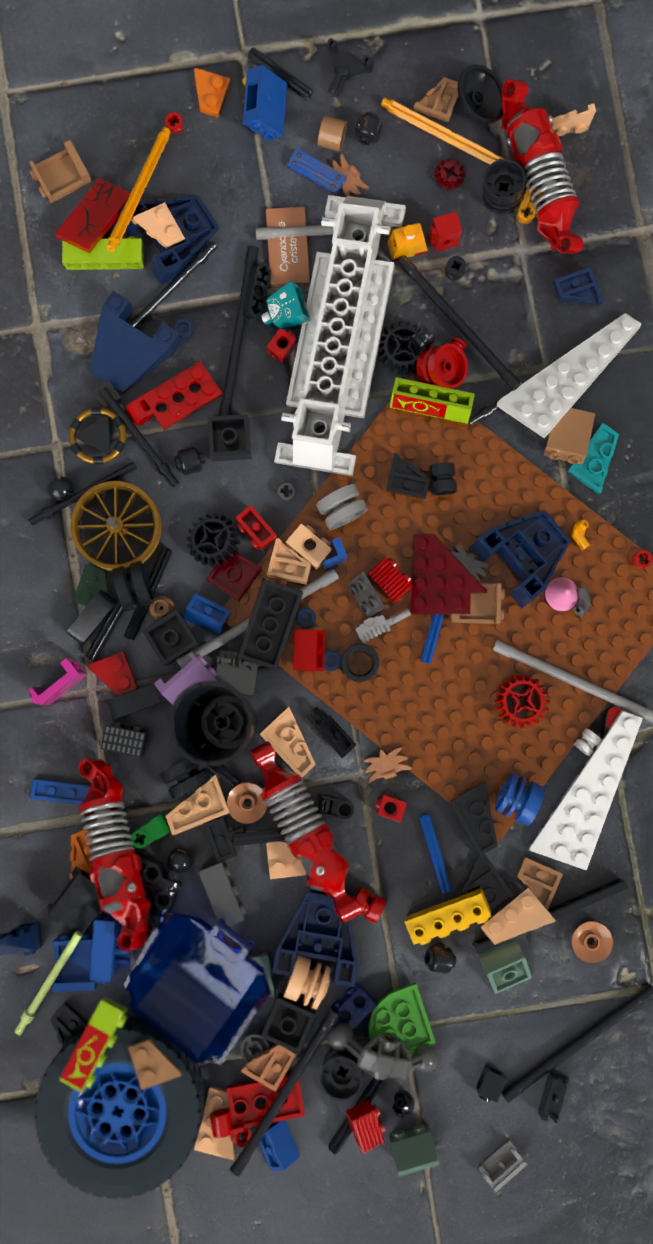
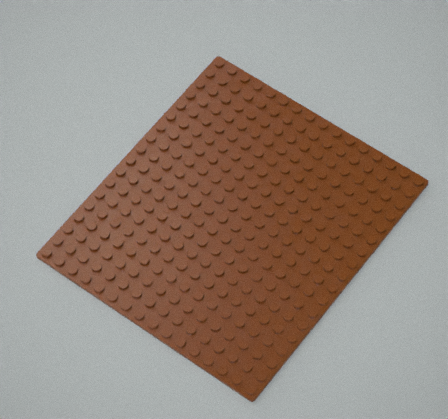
[224,373,653,841]

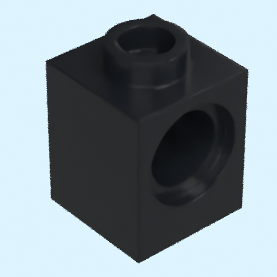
[475,1064,507,1103]

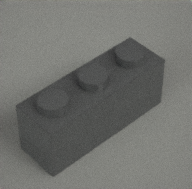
[199,861,247,930]

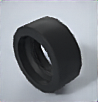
[341,644,379,682]

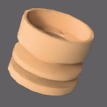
[283,955,331,1010]

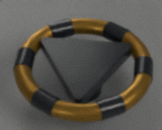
[69,407,127,464]

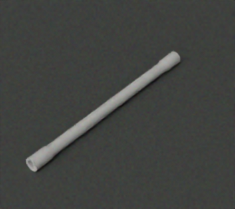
[176,569,339,669]
[492,639,653,723]

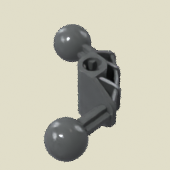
[328,1023,439,1080]

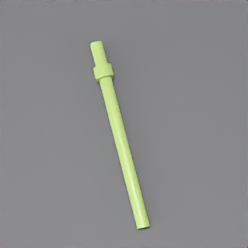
[14,931,83,1035]

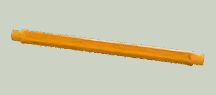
[381,97,505,165]
[106,127,171,252]

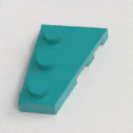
[567,423,619,495]

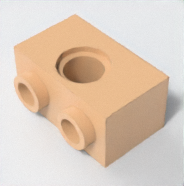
[286,524,332,570]

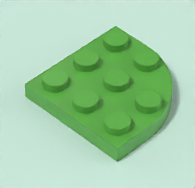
[368,982,436,1053]

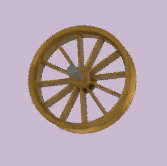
[71,481,162,571]

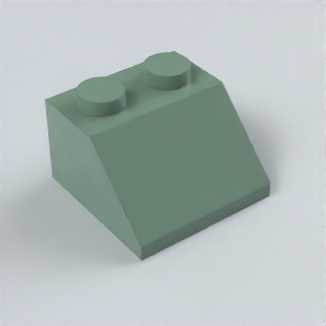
[478,938,532,994]
[389,1124,439,1176]

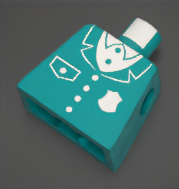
[261,281,311,329]

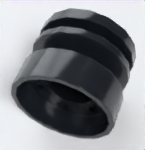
[483,159,525,214]
[319,1047,365,1101]

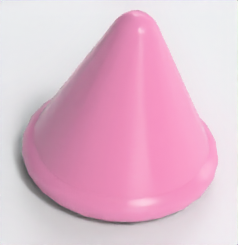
[545,577,579,611]

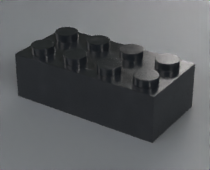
[237,578,303,670]

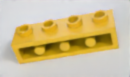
[404,888,491,945]

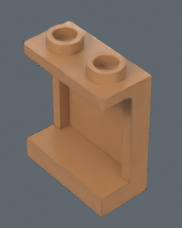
[29,140,92,203]
[543,408,596,464]
[449,583,505,625]

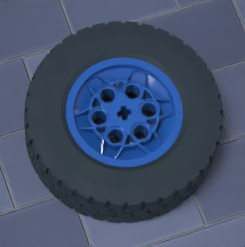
[35,1016,205,1199]

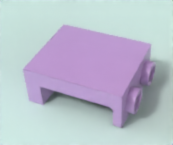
[154,652,218,705]

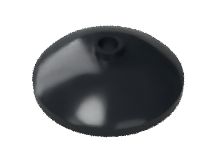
[457,64,504,124]

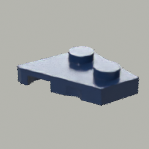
[553,267,604,305]

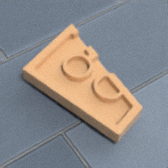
[260,707,316,778]
[194,1086,235,1160]

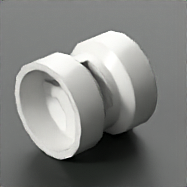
[573,728,602,757]

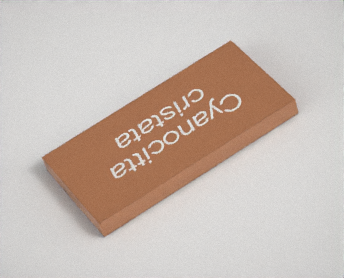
[266,207,310,287]

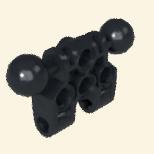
[136,847,193,951]

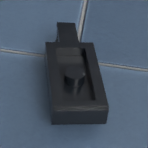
[307,707,356,758]

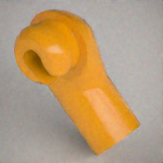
[572,519,590,550]

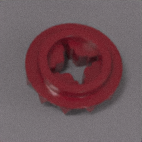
[434,158,466,190]

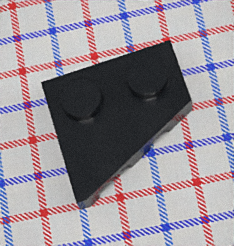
[386,453,430,500]
[50,1002,89,1047]

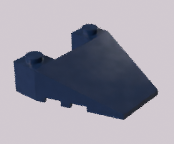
[120,196,219,284]
[89,290,182,394]
[469,510,571,608]
[271,892,358,987]
[0,922,42,955]

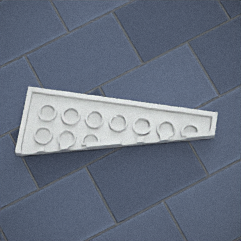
[497,313,641,438]
[529,710,643,871]

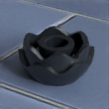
[392,1090,415,1118]

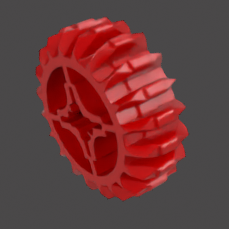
[494,674,550,729]

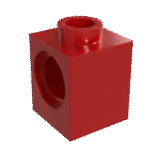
[266,328,297,364]
[375,794,407,822]

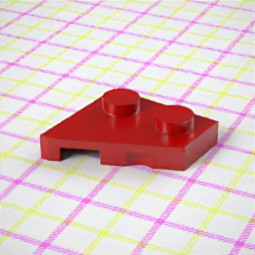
[87,651,138,696]

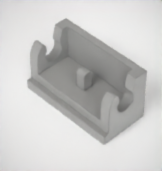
[478,1139,527,1192]

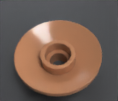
[227,783,267,824]
[571,921,613,963]

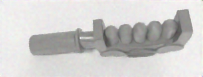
[356,608,411,644]

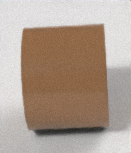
[318,115,347,152]

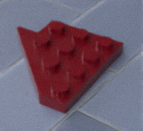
[411,533,487,615]

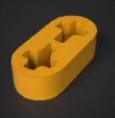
[517,188,543,224]

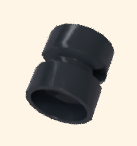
[429,462,458,496]

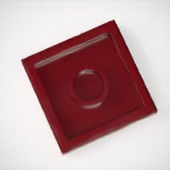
[206,551,262,602]

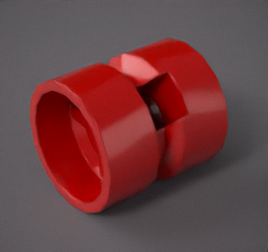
[354,886,387,924]

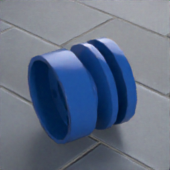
[495,772,546,826]

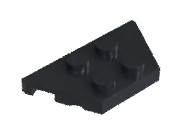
[461,853,515,924]

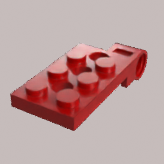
[125,361,222,431]
[209,1073,305,1138]

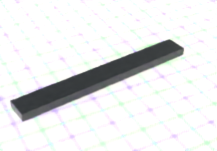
[472,878,628,954]

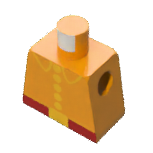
[387,223,428,262]

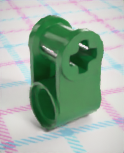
[131,814,171,848]

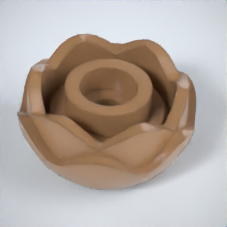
[149,596,174,620]

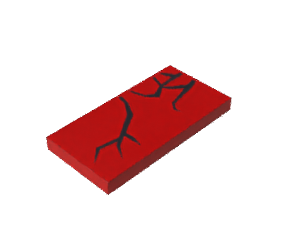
[55,178,131,254]

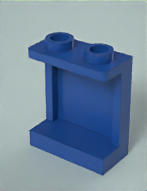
[52,933,98,992]

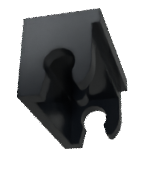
[538,1072,570,1124]

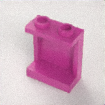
[28,658,87,705]

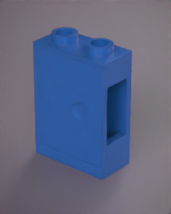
[243,65,287,140]
[90,913,131,984]

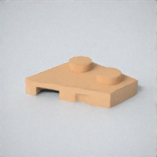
[552,103,596,136]
[131,203,185,249]
[267,538,311,585]

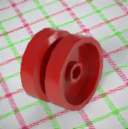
[416,343,468,388]

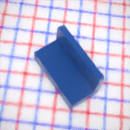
[323,537,347,570]
[184,593,231,636]
[259,1120,300,1171]

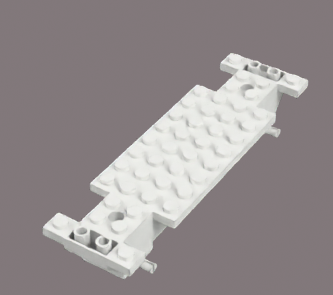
[274,195,406,476]

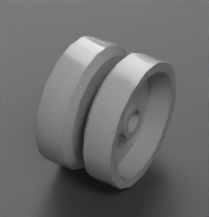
[316,484,368,531]

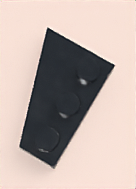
[449,781,498,856]

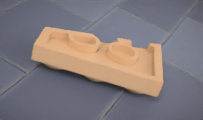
[166,775,230,836]
[266,841,306,879]
[481,888,556,945]

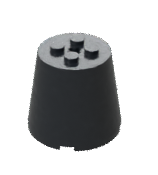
[169,681,257,766]

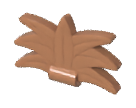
[333,154,369,197]
[364,747,412,783]

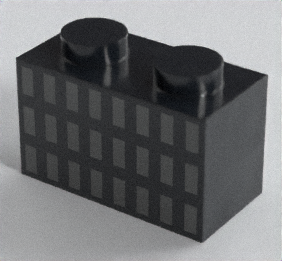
[101,722,148,757]

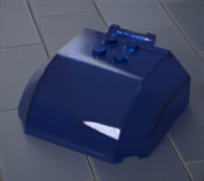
[124,913,271,1064]

